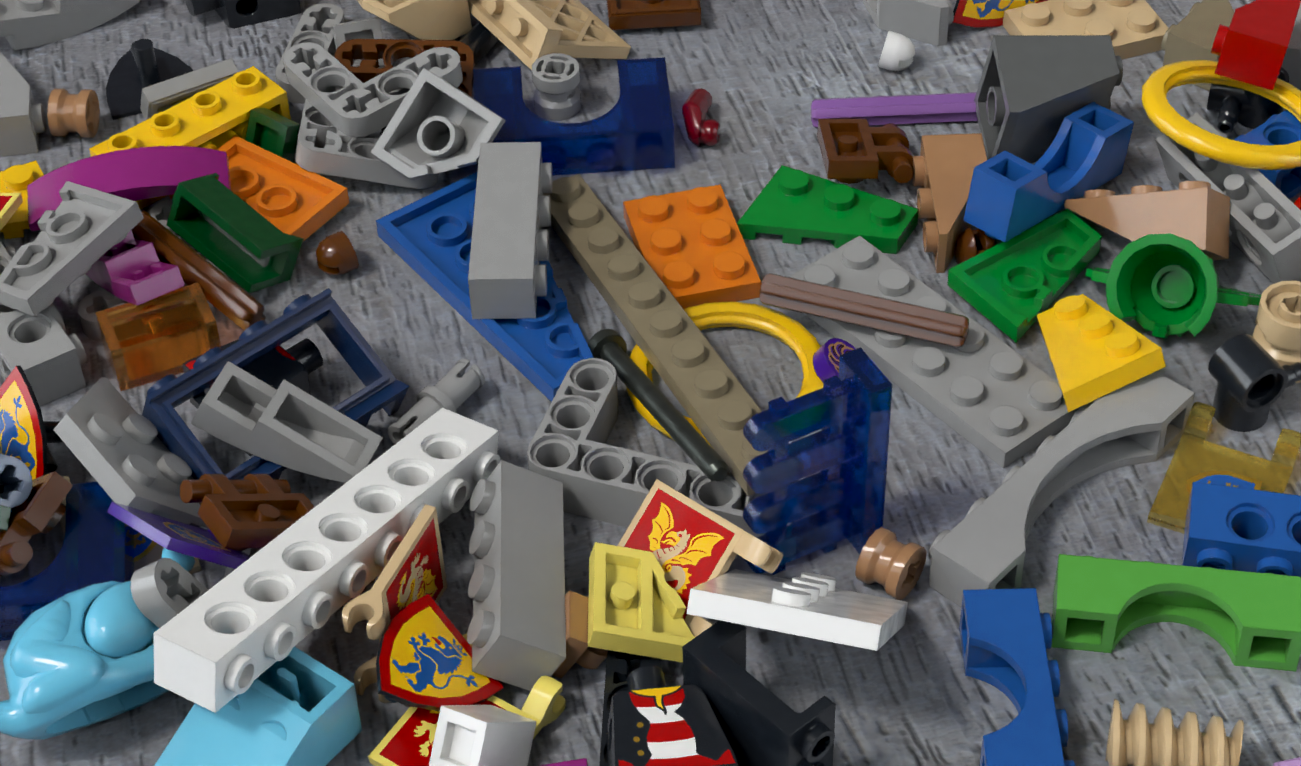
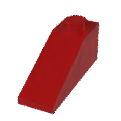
[1210,0,1301,91]

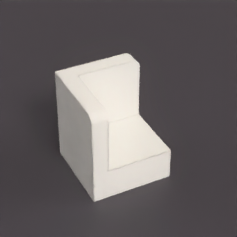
[429,705,537,766]

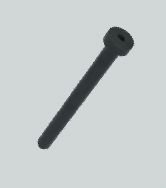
[588,329,728,481]

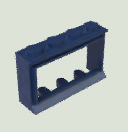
[142,288,409,480]

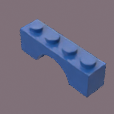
[964,102,1134,242]
[959,588,1075,766]

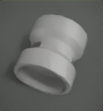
[532,53,581,120]

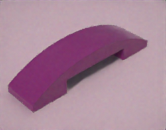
[27,146,231,232]

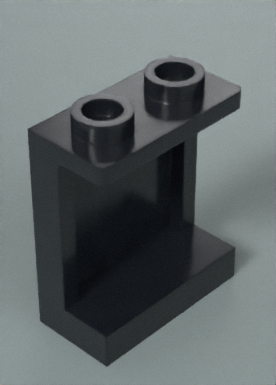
[682,620,836,766]

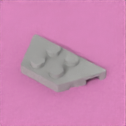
[54,377,209,530]

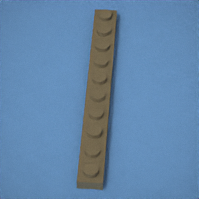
[543,174,800,496]

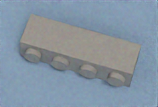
[468,142,553,319]
[467,460,566,691]

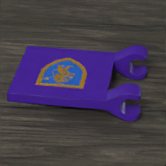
[107,502,251,569]

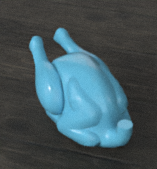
[0,548,195,739]

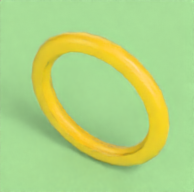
[1141,60,1301,170]
[626,301,828,447]

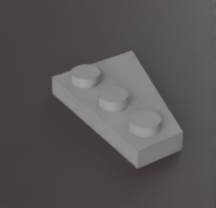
[0,181,144,316]

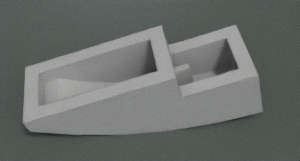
[190,361,383,483]

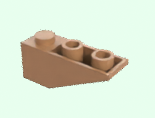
[912,133,987,273]
[1064,181,1230,260]

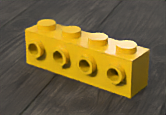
[89,66,291,210]

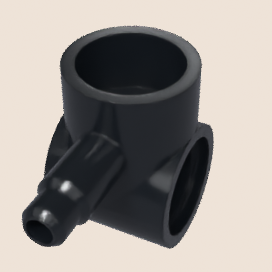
[1207,67,1290,133]
[1208,334,1301,432]

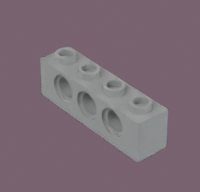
[1155,112,1301,284]
[0,242,87,406]

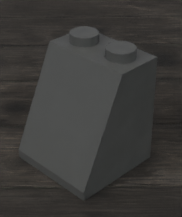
[974,35,1123,163]

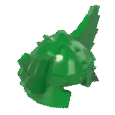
[1085,233,1262,338]

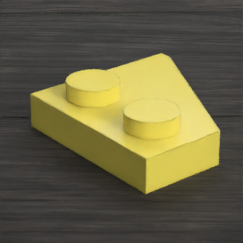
[588,542,696,663]

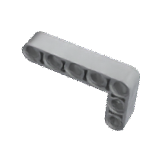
[527,358,797,559]

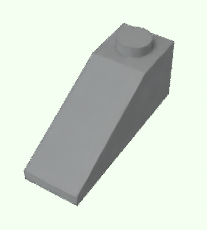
[0,52,47,157]

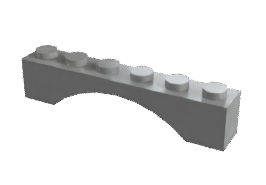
[928,371,1195,607]

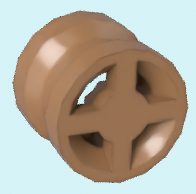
[47,88,100,138]
[855,527,927,600]

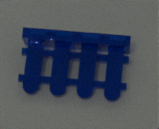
[743,347,892,575]

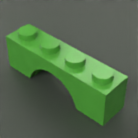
[1051,554,1301,672]

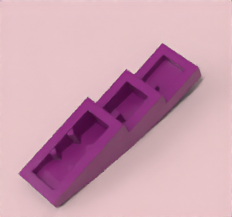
[86,230,185,306]

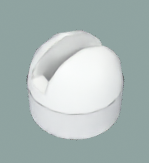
[878,31,915,71]

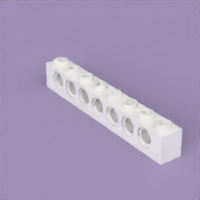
[153,407,501,713]

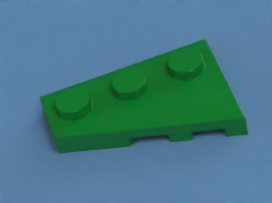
[947,209,1102,343]

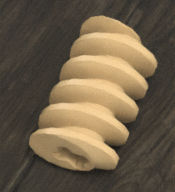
[1105,699,1244,766]

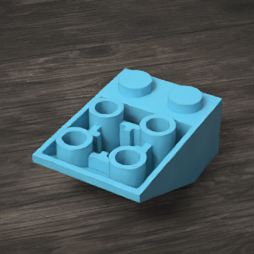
[154,646,362,766]

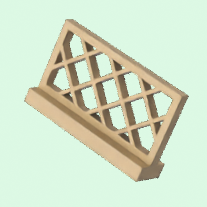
[468,0,631,70]

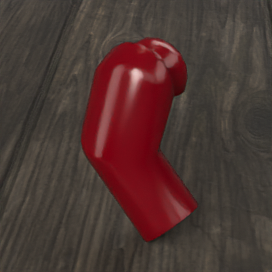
[682,88,721,147]

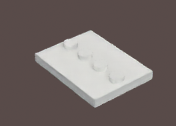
[686,569,908,651]

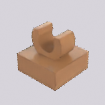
[553,590,608,678]

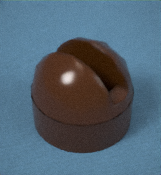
[955,228,997,264]
[316,231,359,276]

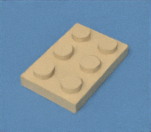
[1003,0,1168,59]

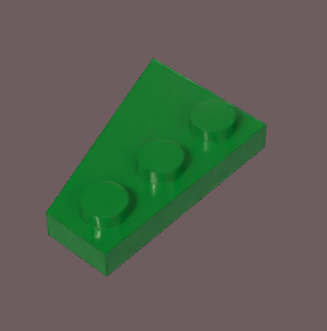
[737,165,919,254]

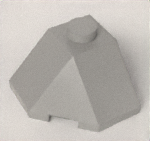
[370,67,506,180]

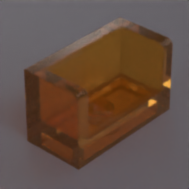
[95,282,221,391]

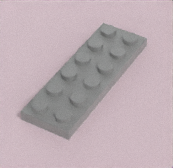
[789,236,1082,469]

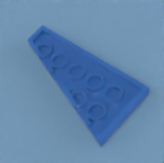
[376,171,594,402]

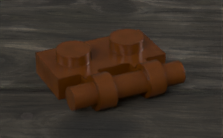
[817,119,913,184]
[0,471,73,577]
[179,474,315,551]

